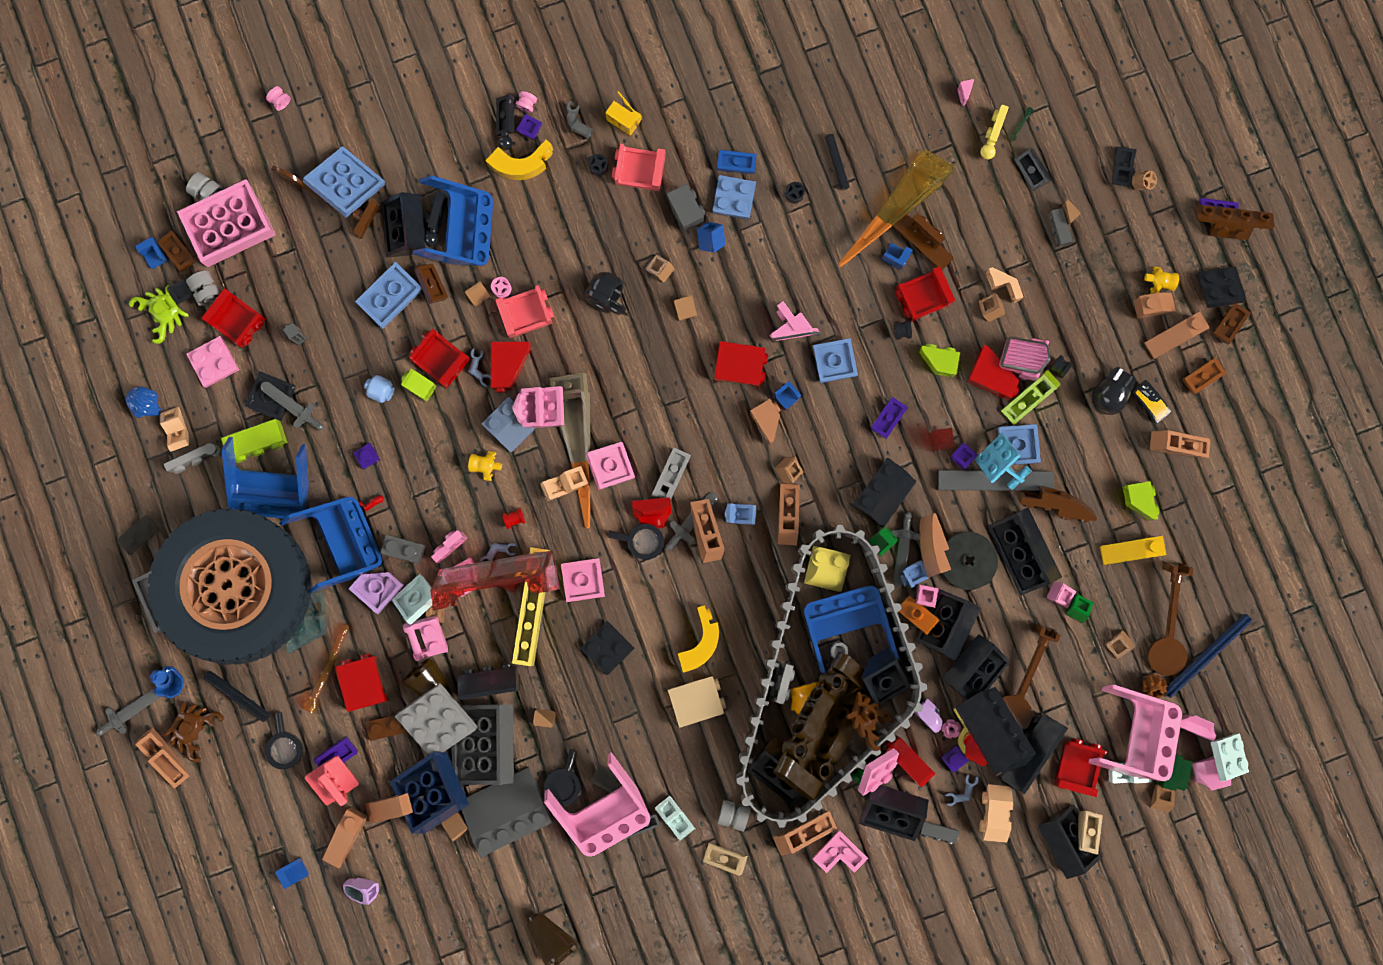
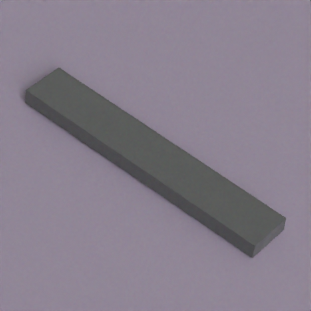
[938,470,1054,491]

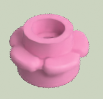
[942,719,961,739]

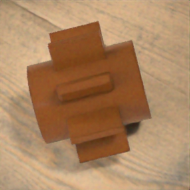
[1142,674,1168,698]

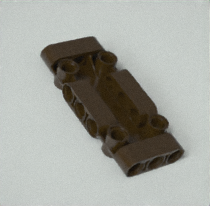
[773,652,870,801]

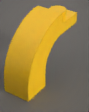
[486,140,553,180]
[678,605,719,672]

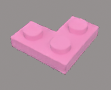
[431,530,468,563]
[812,830,868,873]

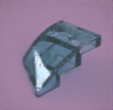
[287,591,327,653]

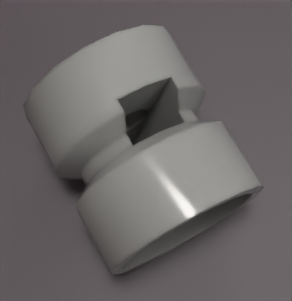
[186,172,223,201]
[186,271,220,306]
[717,799,751,832]

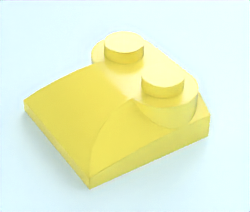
[804,546,851,593]

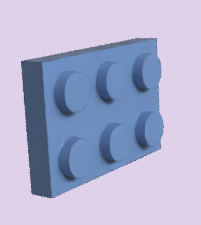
[355,262,423,329]

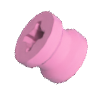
[266,86,291,111]
[515,91,538,114]
[491,277,512,298]

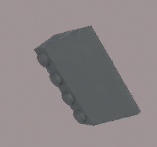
[452,704,514,785]
[462,767,554,858]

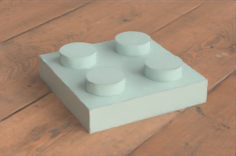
[392,574,439,625]
[1211,733,1249,781]

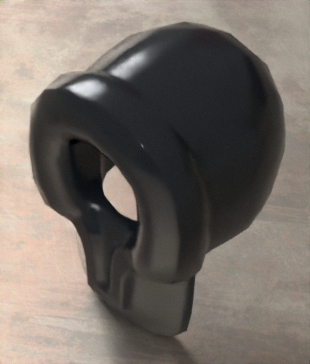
[583,272,628,316]
[1092,367,1136,415]

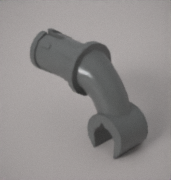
[566,101,593,140]

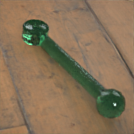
[1010,107,1034,141]

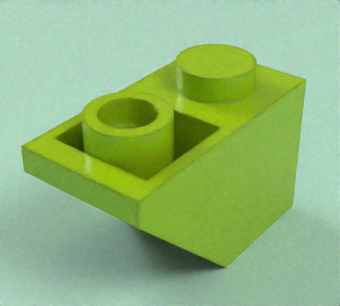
[919,344,960,378]
[401,368,437,402]
[1123,481,1159,521]

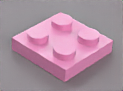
[187,336,239,388]
[586,442,635,490]
[561,558,605,602]
[858,748,899,796]

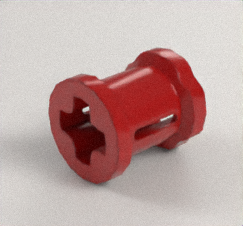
[502,507,526,529]

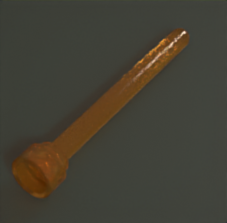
[302,624,349,714]

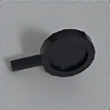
[544,749,581,806]

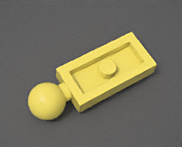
[980,105,1009,160]

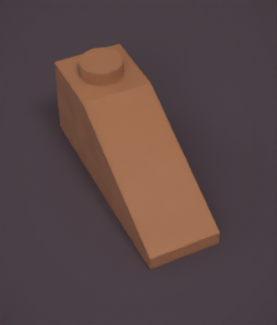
[1144,312,1209,359]
[1150,430,1210,458]
[777,484,800,546]
[690,499,725,563]
[322,807,368,869]
[773,811,837,855]

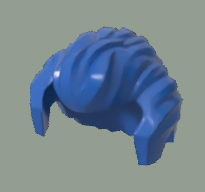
[126,387,161,418]
[149,666,184,698]

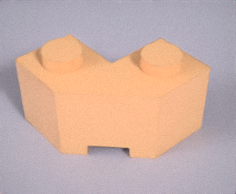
[980,784,1013,843]

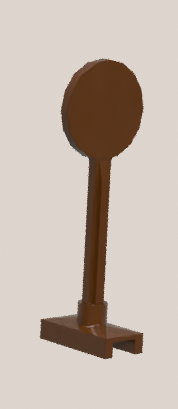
[271,166,380,239]
[1147,561,1194,676]
[1002,623,1061,731]

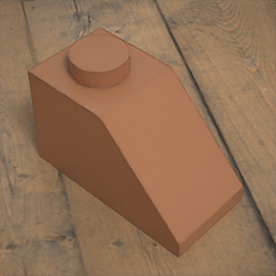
[1134,293,1176,319]
[750,399,781,445]

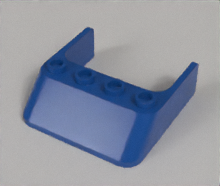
[413,176,493,266]

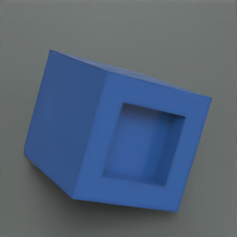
[697,221,725,253]
[135,237,169,269]
[882,243,913,270]
[773,381,801,411]
[275,858,309,889]

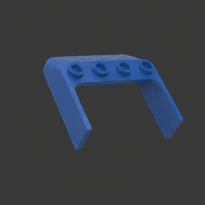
[221,437,309,519]
[279,497,382,594]
[804,586,899,674]

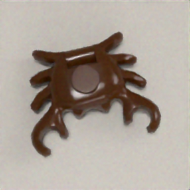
[846,692,893,751]
[163,701,224,762]

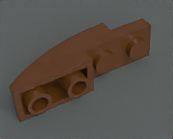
[1018,486,1097,522]

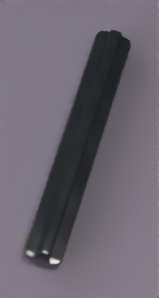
[203,671,270,722]

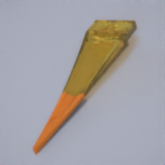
[839,149,955,268]

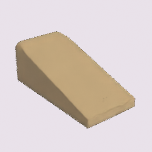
[1078,811,1103,855]
[703,843,748,875]

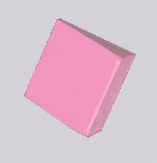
[957,79,974,106]
[1047,581,1076,608]
[916,584,939,608]

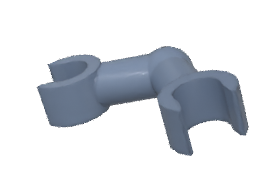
[468,349,491,387]
[480,543,517,568]
[945,774,978,806]

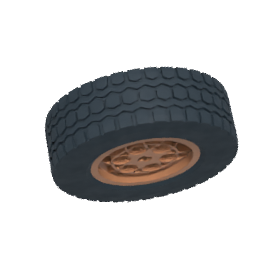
[148,509,312,665]

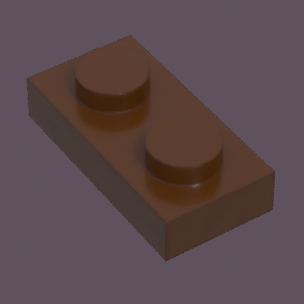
[157,230,197,272]
[414,263,448,304]
[1212,304,1251,345]
[366,715,408,741]

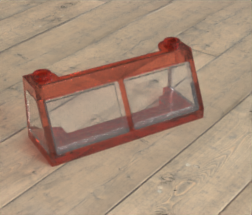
[430,550,559,610]

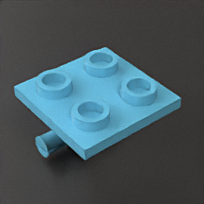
[975,433,1032,490]

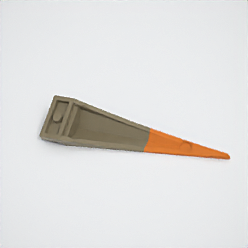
[550,373,590,528]

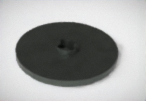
[943,532,998,590]

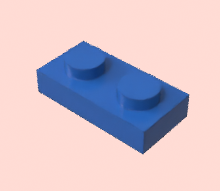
[717,150,757,174]

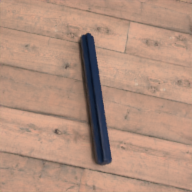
[1164,614,1253,698]

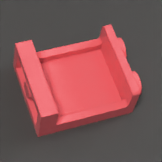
[612,143,666,191]
[496,285,554,338]

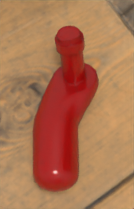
[358,495,384,511]

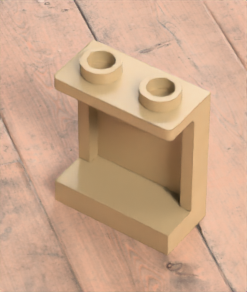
[668,676,726,728]

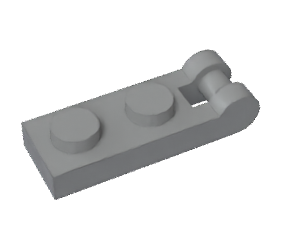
[164,443,221,474]
[652,447,691,500]

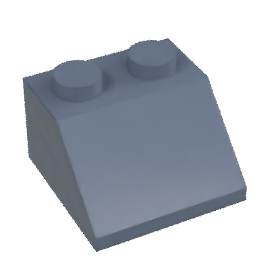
[482,397,536,453]

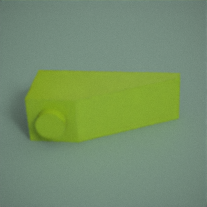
[1001,370,1060,425]

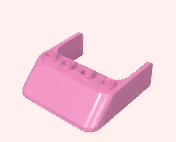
[1088,685,1182,781]
[544,752,650,856]

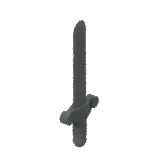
[260,382,324,431]
[666,493,718,551]
[891,512,920,587]
[96,688,160,736]

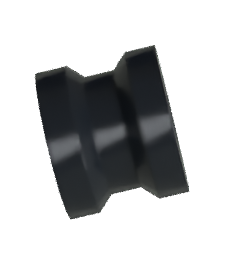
[589,154,608,176]
[785,181,805,204]
[894,320,912,340]
[1049,355,1073,379]

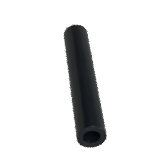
[825,134,850,190]

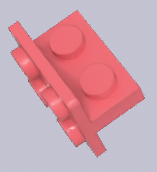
[305,755,359,806]

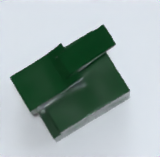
[1158,755,1192,791]

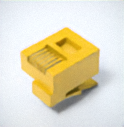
[605,91,642,136]

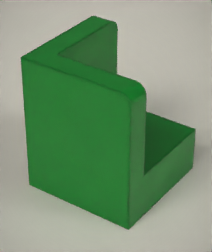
[869,526,898,557]

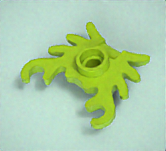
[129,285,189,344]

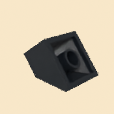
[861,648,910,706]

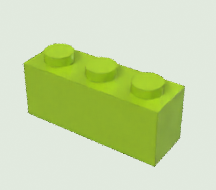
[221,419,288,463]

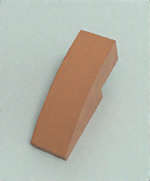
[920,513,951,578]
[135,727,190,789]
[365,793,413,823]

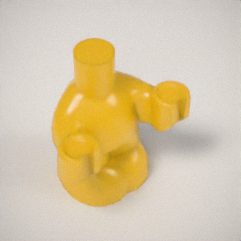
[1144,266,1179,294]
[468,451,502,481]

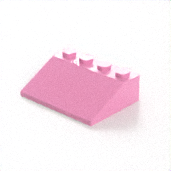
[178,179,276,267]

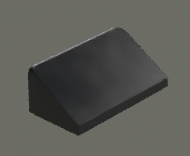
[1014,148,1052,191]

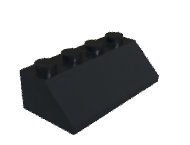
[987,508,1062,596]
[956,687,1036,776]
[998,713,1068,794]

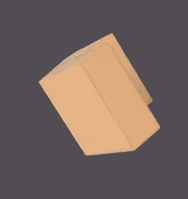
[986,267,1023,303]
[160,407,189,452]
[541,466,588,501]

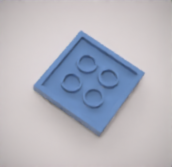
[303,146,385,218]

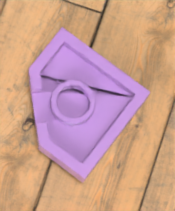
[349,572,404,614]

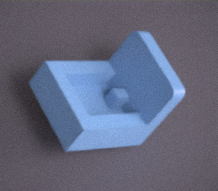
[725,503,756,525]
[899,560,930,588]

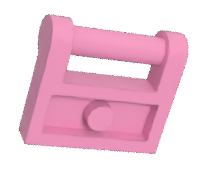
[403,615,448,661]

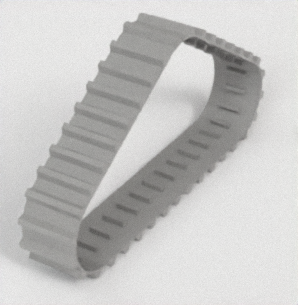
[736,525,927,828]

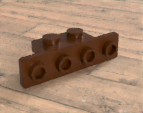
[1196,204,1275,240]
[887,207,954,270]

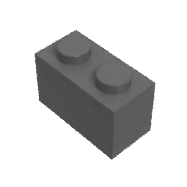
[667,184,705,231]
[381,535,427,564]

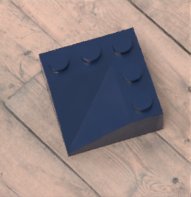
[390,752,469,834]

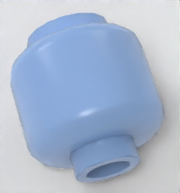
[364,375,395,403]

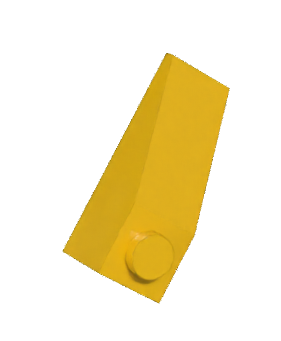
[1100,536,1166,565]

